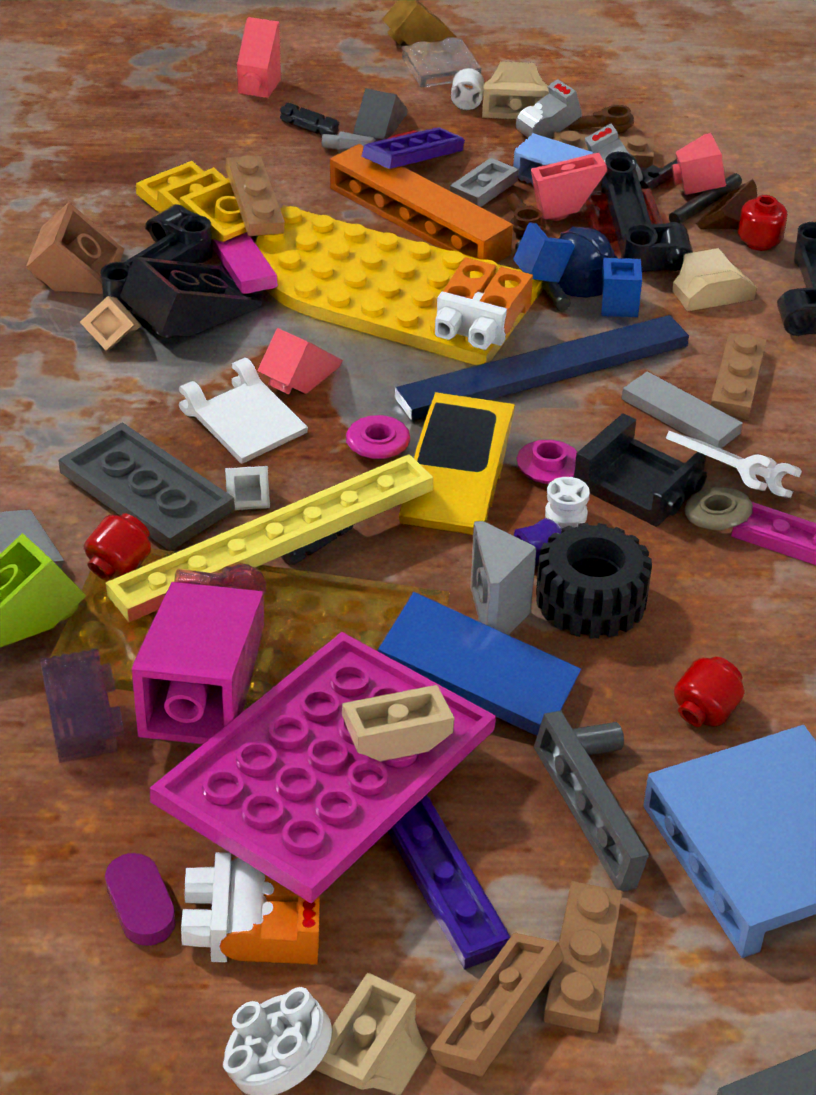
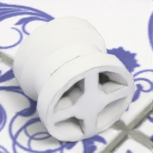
[451,68,485,110]
[545,477,590,528]

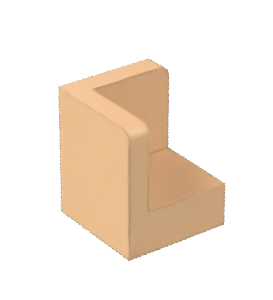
[80,296,141,351]

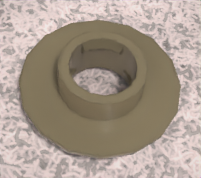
[685,487,753,530]

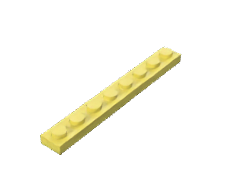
[106,454,433,622]

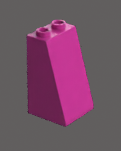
[132,582,264,744]

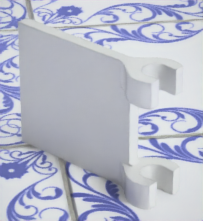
[179,358,308,464]
[666,431,802,498]

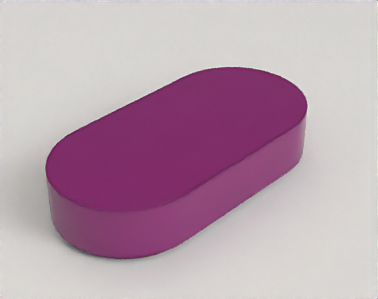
[105,853,175,945]

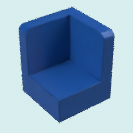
[513,223,575,282]
[601,258,642,317]

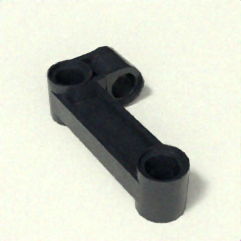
[601,151,693,273]
[100,204,213,311]
[777,222,816,336]

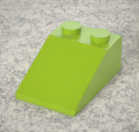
[0,533,86,648]

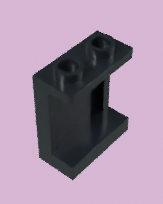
[574,413,707,527]

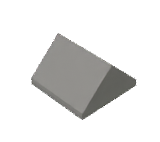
[470,521,536,635]

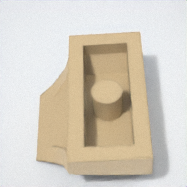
[482,62,549,119]
[672,248,757,311]
[342,685,455,762]
[314,972,428,1095]

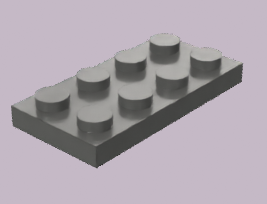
[58,422,235,551]

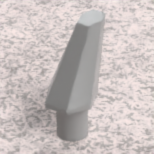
[322,132,376,153]

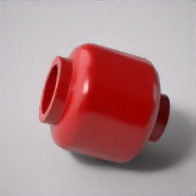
[738,195,788,251]
[84,513,151,581]
[674,656,745,727]

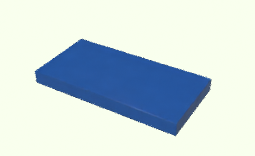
[377,592,581,736]

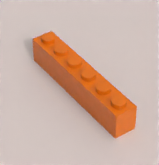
[330,144,513,263]

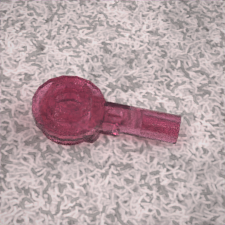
[174,564,267,595]

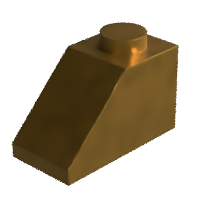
[382,0,457,49]

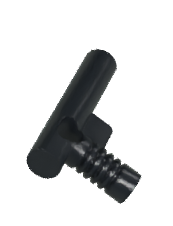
[639,159,677,194]

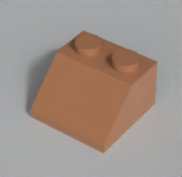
[26,202,124,294]

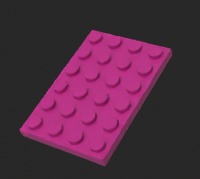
[150,632,496,903]

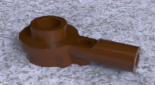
[568,105,634,134]
[507,193,546,237]

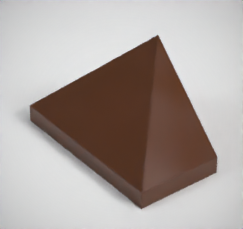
[696,179,757,229]

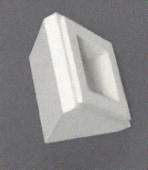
[225,466,270,510]

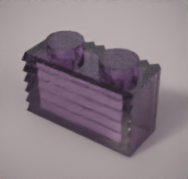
[40,648,124,763]

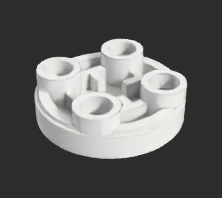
[223,987,332,1095]

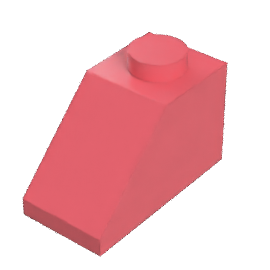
[237,17,281,98]
[672,133,726,195]
[531,152,607,221]
[257,328,343,394]

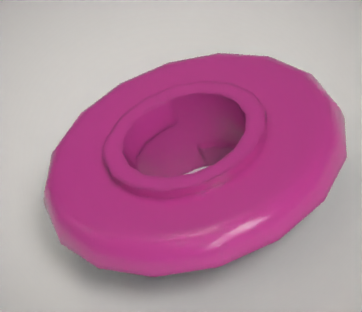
[346,415,410,459]
[516,440,577,484]

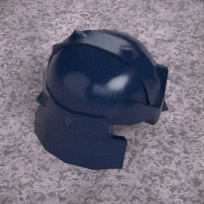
[557,226,617,298]

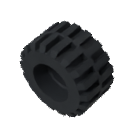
[536,523,652,639]

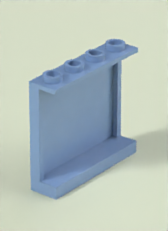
[643,725,816,958]

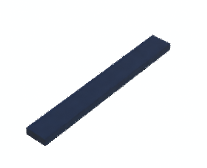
[395,315,689,421]

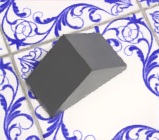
[353,88,407,142]

